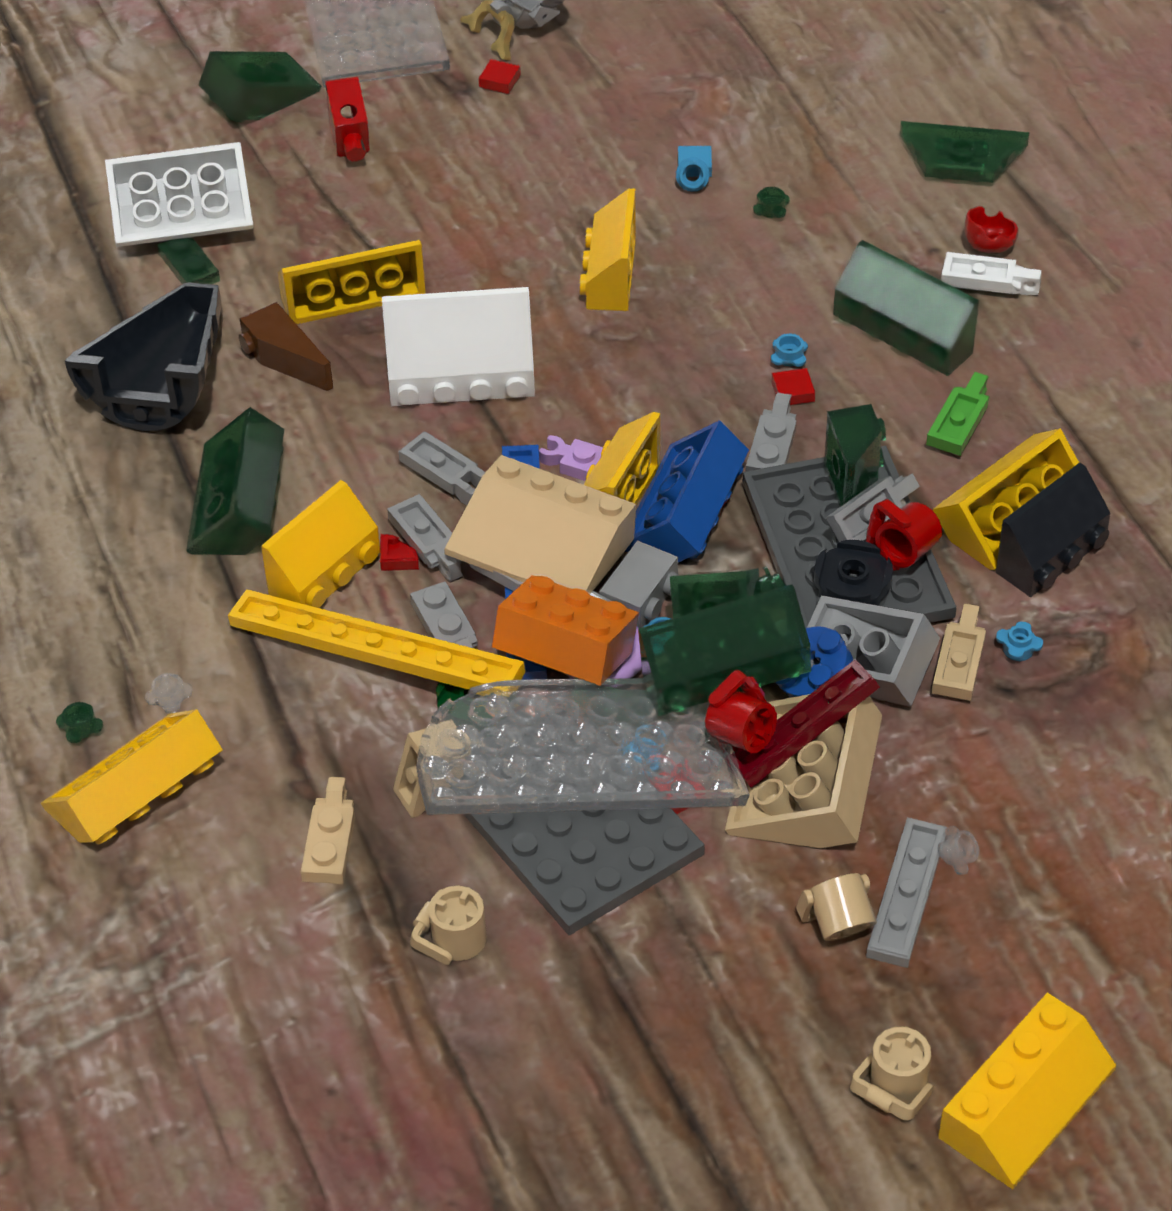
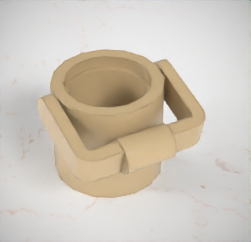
[796,873,877,941]
[410,886,487,965]
[850,1027,935,1120]

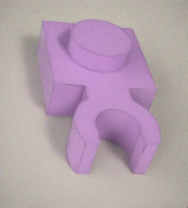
[539,435,603,481]

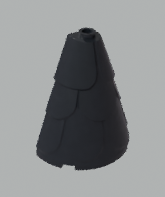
[65,282,221,431]

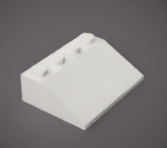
[105,142,254,247]
[382,287,535,406]

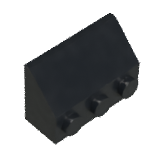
[996,463,1111,598]

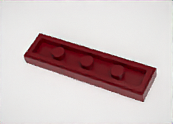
[728,659,880,788]

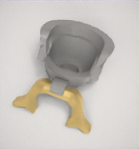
[460,0,565,61]

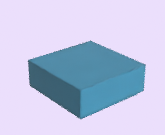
[678,146,712,177]

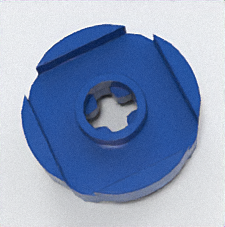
[772,626,853,698]

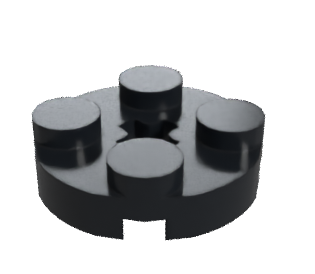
[814,540,893,606]

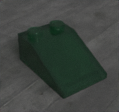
[198,51,322,122]

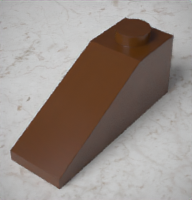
[239,302,333,391]

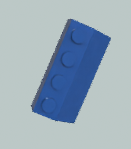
[625,420,749,562]

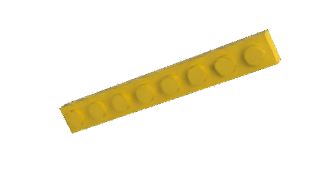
[228,589,526,700]

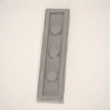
[866,817,948,968]

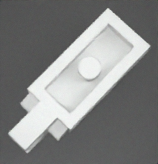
[941,252,1041,295]

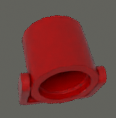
[866,499,942,571]
[705,670,777,753]

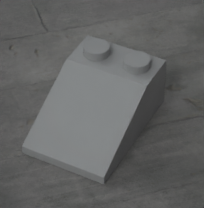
[805,595,940,706]

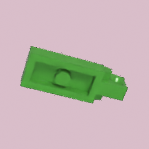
[926,372,990,456]

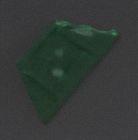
[900,121,1030,183]

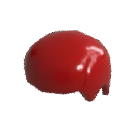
[965,206,1019,253]

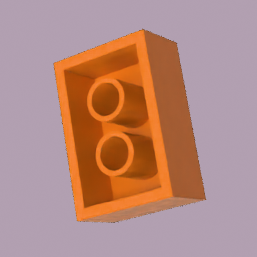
[492,575,639,686]

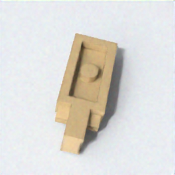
[932,604,986,701]
[301,777,355,884]

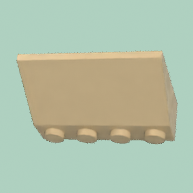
[444,455,636,594]
[725,694,882,848]

